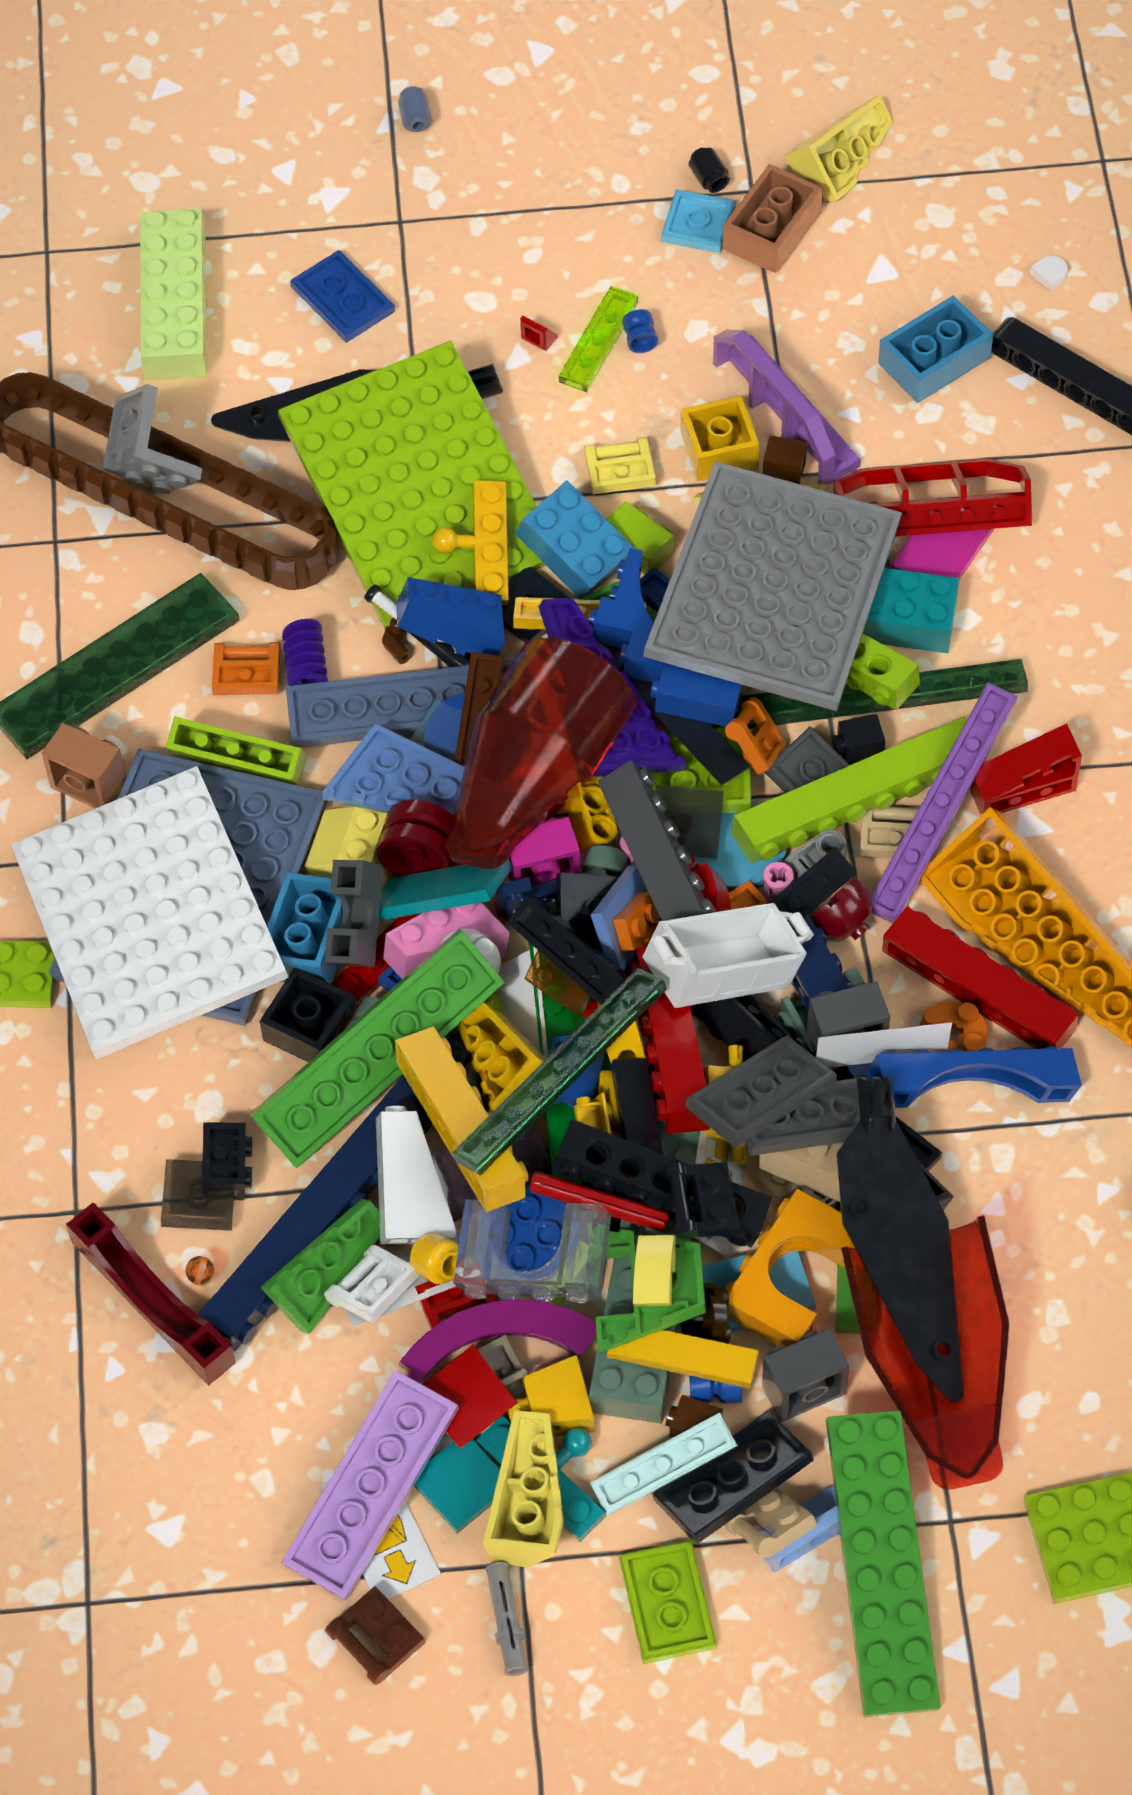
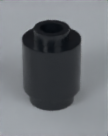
[688,147,730,193]

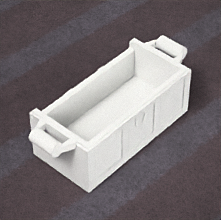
[642,903,814,1008]

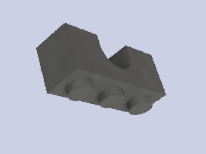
[325,859,383,968]

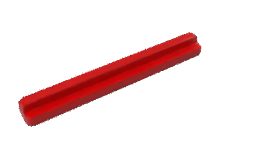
[530,1171,669,1232]

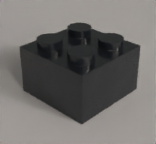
[259,968,356,1062]

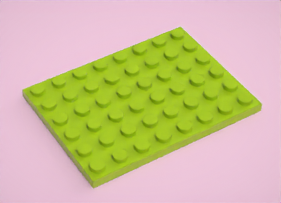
[278,340,546,629]

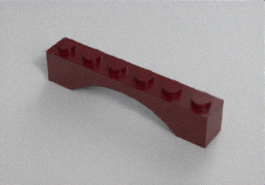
[66,1202,236,1386]

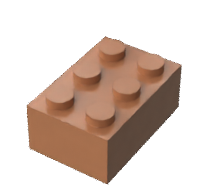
[723,164,822,273]

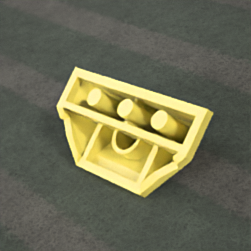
[305,804,387,878]

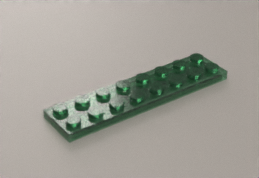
[0,572,240,760]

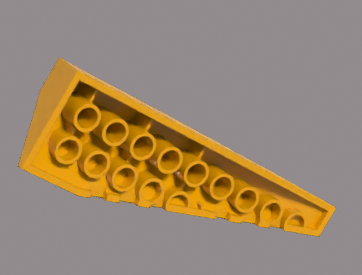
[920,807,1132,1047]

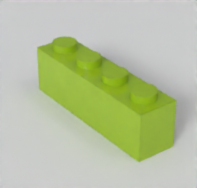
[165,716,308,786]

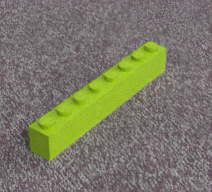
[731,717,967,864]

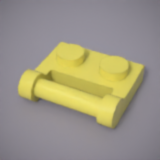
[584,437,656,495]

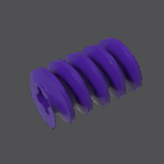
[282,619,328,686]

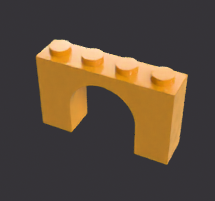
[725,1189,861,1347]

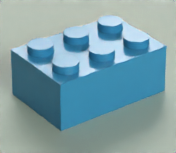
[878,295,993,403]
[514,480,635,599]
[267,872,343,984]

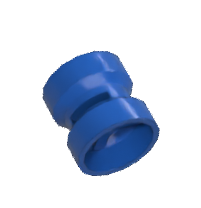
[622,309,659,353]

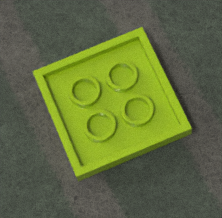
[651,726,751,816]
[1023,1472,1132,1604]

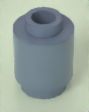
[398,86,432,132]

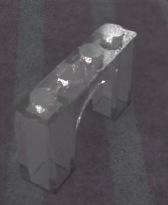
[453,1200,612,1303]

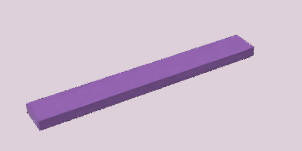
[871,682,1018,924]

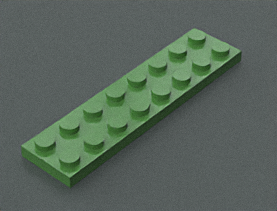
[249,929,505,1168]
[826,1411,941,1718]

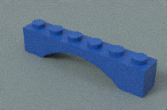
[866,1046,1082,1108]

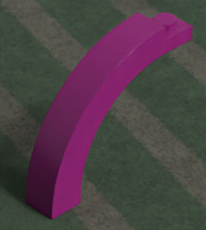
[398,1300,597,1384]

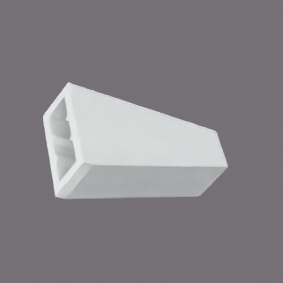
[376,1106,457,1244]

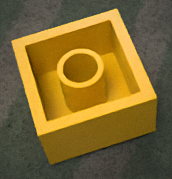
[680,395,759,481]

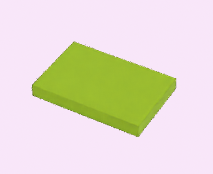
[619,1540,717,1665]

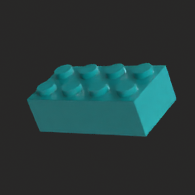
[863,568,960,654]

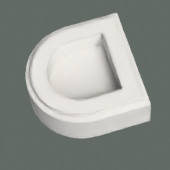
[1030,256,1068,292]

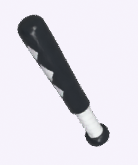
[364,584,470,667]

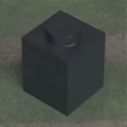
[833,714,886,765]

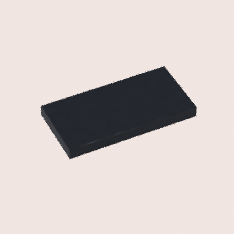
[652,1411,814,1545]

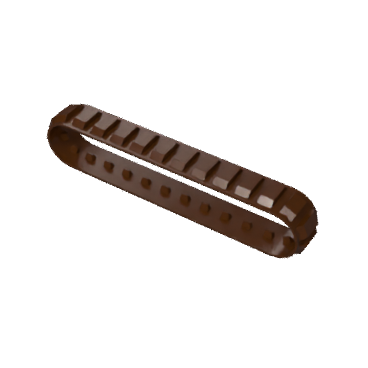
[0,372,339,590]

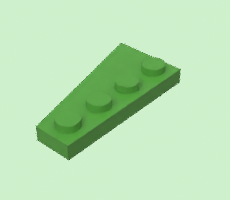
[260,1199,380,1334]

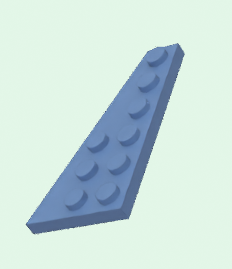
[322,723,548,834]

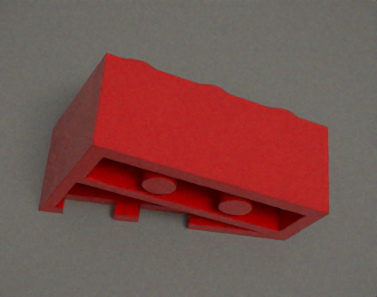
[969,723,1082,815]

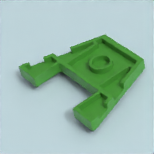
[590,1224,706,1352]

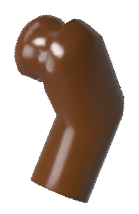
[382,618,412,664]

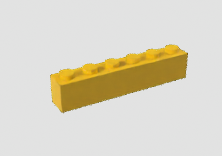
[395,1026,529,1213]

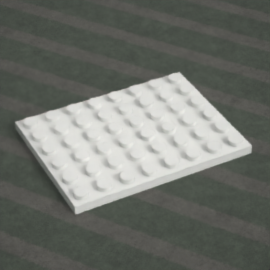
[11,766,289,1060]

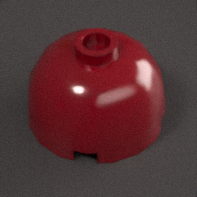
[811,876,873,942]

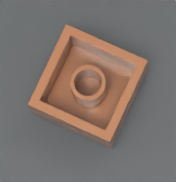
[42,723,126,809]

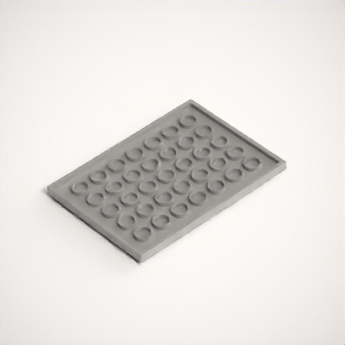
[643,461,902,711]

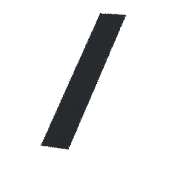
[609,647,750,786]

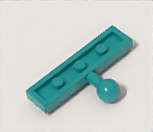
[476,1415,606,1542]

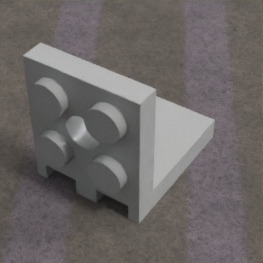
[103,384,202,494]

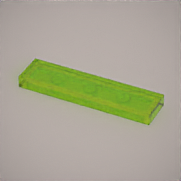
[558,286,639,392]

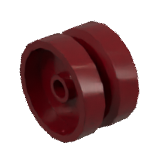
[377,799,459,877]

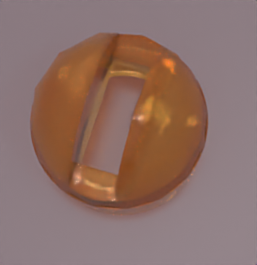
[185,1256,215,1286]

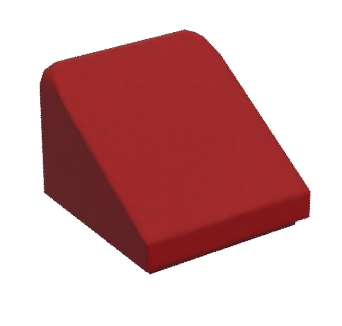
[520,315,558,351]

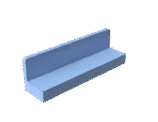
[758,1485,840,1573]

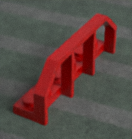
[833,459,1032,537]

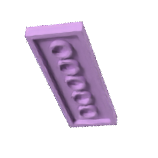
[281,1370,459,1601]

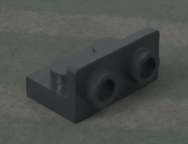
[202,1122,253,1200]

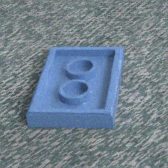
[591,865,647,971]

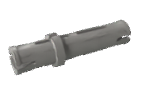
[486,1562,529,1676]

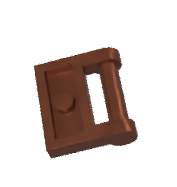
[325,1586,426,1685]

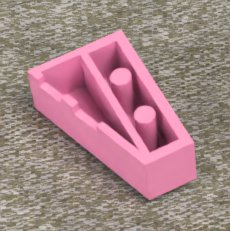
[383,902,510,979]

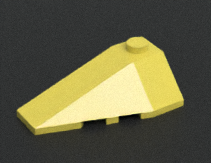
[785,95,893,202]
[483,1410,564,1567]

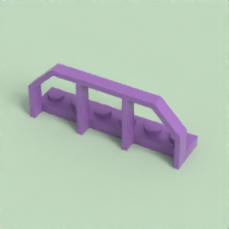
[713,329,861,484]

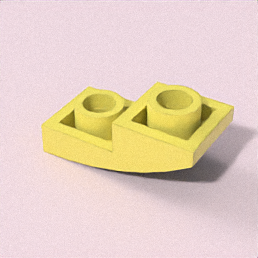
[633,1235,676,1306]

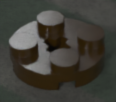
[680,1281,731,1344]

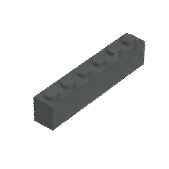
[597,760,717,921]

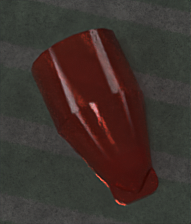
[445,637,638,870]
[841,1215,1010,1490]

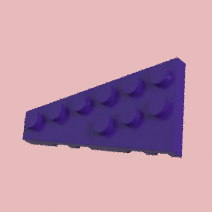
[538,598,687,777]

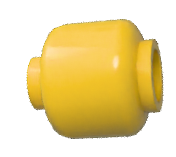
[410,1233,463,1284]

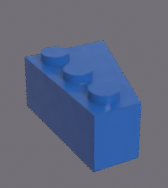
[396,577,505,656]

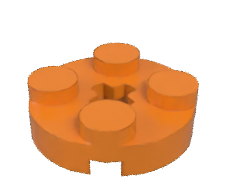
[919,1001,988,1051]

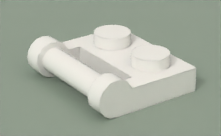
[324,1245,419,1324]

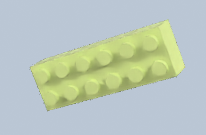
[140,208,207,381]

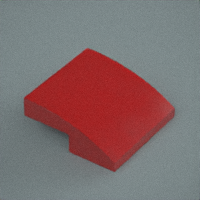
[422,1344,518,1449]

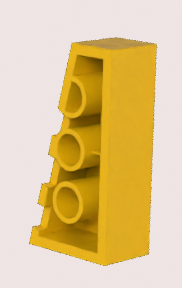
[457,1001,564,1131]

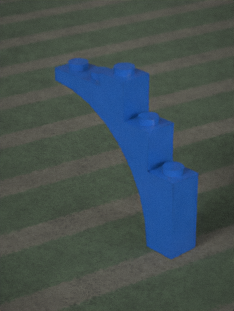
[589,548,742,727]

